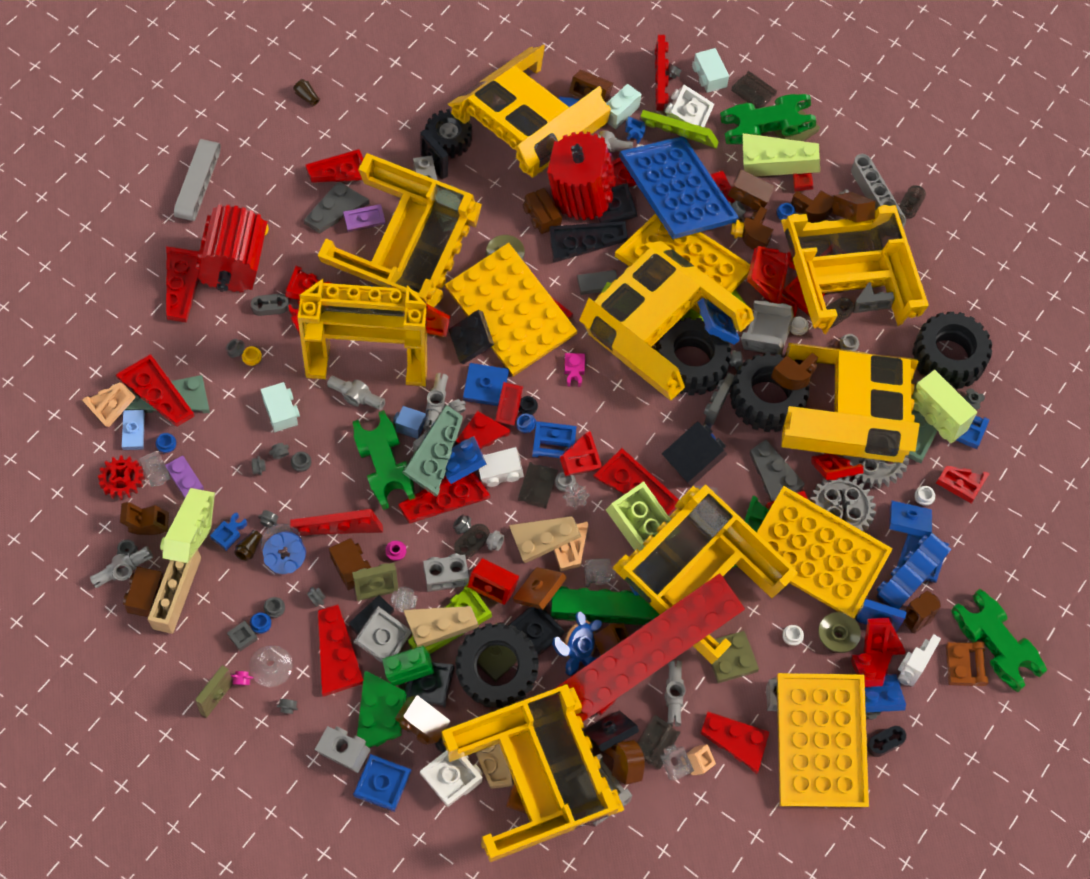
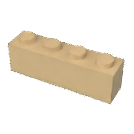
[148,550,201,634]

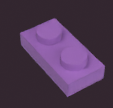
[343,204,385,232]
[165,456,204,498]

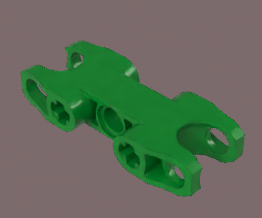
[720,94,816,145]
[353,410,415,510]
[951,589,1047,692]

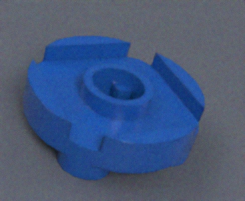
[263,531,306,574]

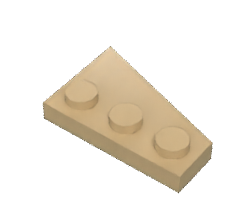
[509,516,581,563]
[404,606,478,647]
[475,744,513,789]

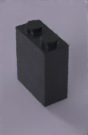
[661,421,727,487]

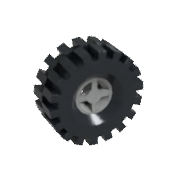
[425,109,472,159]

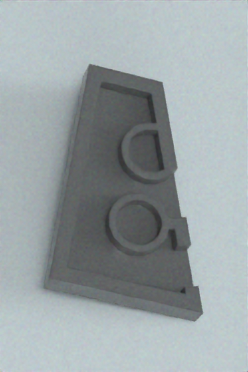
[304,181,370,233]
[704,373,735,429]
[749,440,805,502]

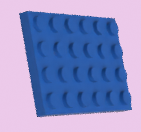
[619,136,739,239]

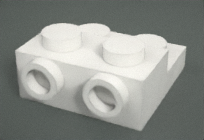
[664,85,714,127]
[898,634,941,687]
[420,750,483,807]

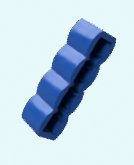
[876,533,952,609]

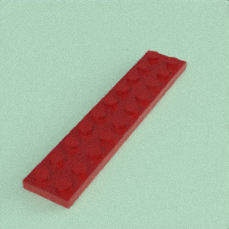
[542,573,745,729]

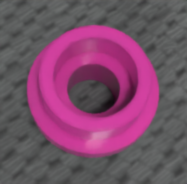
[385,541,406,561]

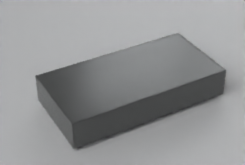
[577,270,617,295]

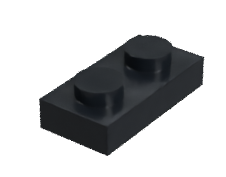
[348,595,394,634]

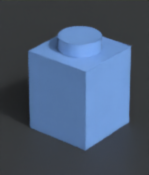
[393,406,426,439]

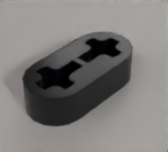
[867,726,907,757]

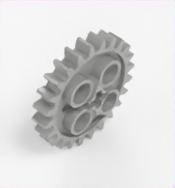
[843,428,909,488]
[809,476,876,531]

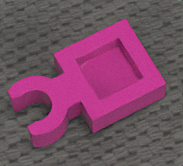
[564,353,585,387]

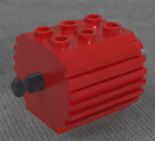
[547,131,616,220]
[195,204,268,292]

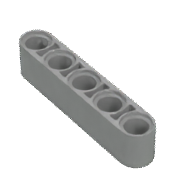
[174,139,221,221]
[851,154,906,237]

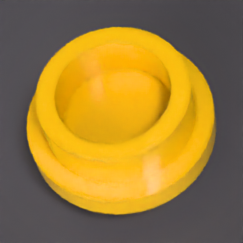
[730,220,744,239]
[242,346,262,366]

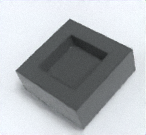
[227,621,258,652]

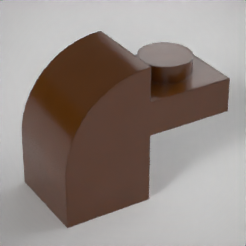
[791,191,833,223]
[742,206,774,250]
[771,353,818,390]
[120,502,169,535]
[603,740,645,785]

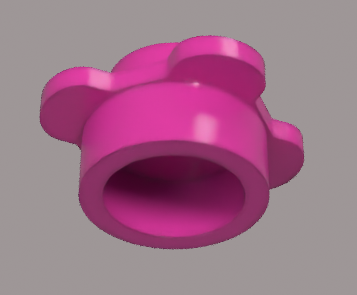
[231,671,253,685]

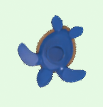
[552,611,602,676]

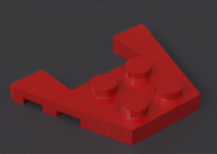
[747,246,798,318]

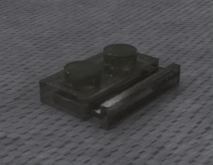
[731,71,777,109]
[518,462,558,509]
[637,715,681,770]

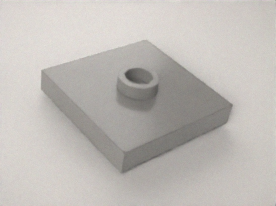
[354,606,411,663]

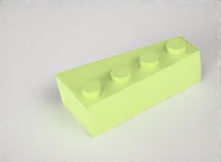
[743,133,820,176]
[160,488,215,563]

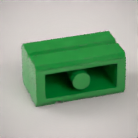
[382,646,434,686]

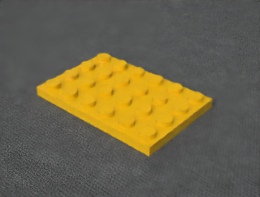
[615,213,751,314]
[445,243,577,377]
[756,486,893,619]
[777,673,869,808]

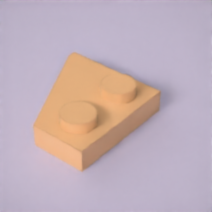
[82,382,136,427]
[554,522,588,571]

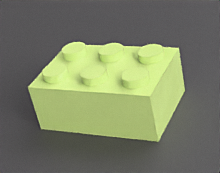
[911,370,977,443]
[606,482,680,554]

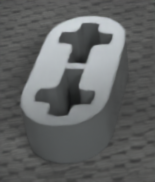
[251,294,289,316]

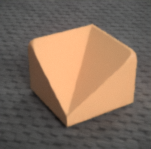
[684,744,716,775]

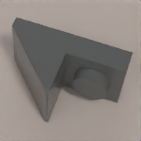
[853,282,895,313]

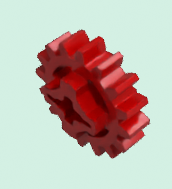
[98,455,145,500]

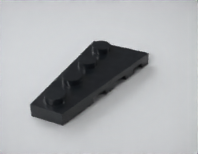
[549,221,628,263]

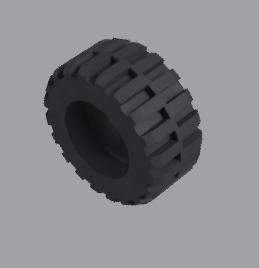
[912,312,993,389]
[655,317,731,396]
[730,353,810,432]
[455,622,539,708]

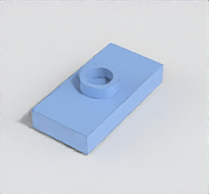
[122,410,145,450]

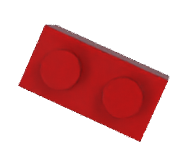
[467,558,520,605]

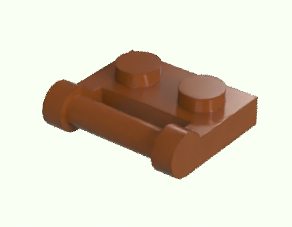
[946,642,988,686]

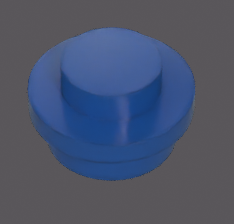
[776,203,795,220]
[517,413,536,433]
[156,433,177,453]
[250,613,272,634]

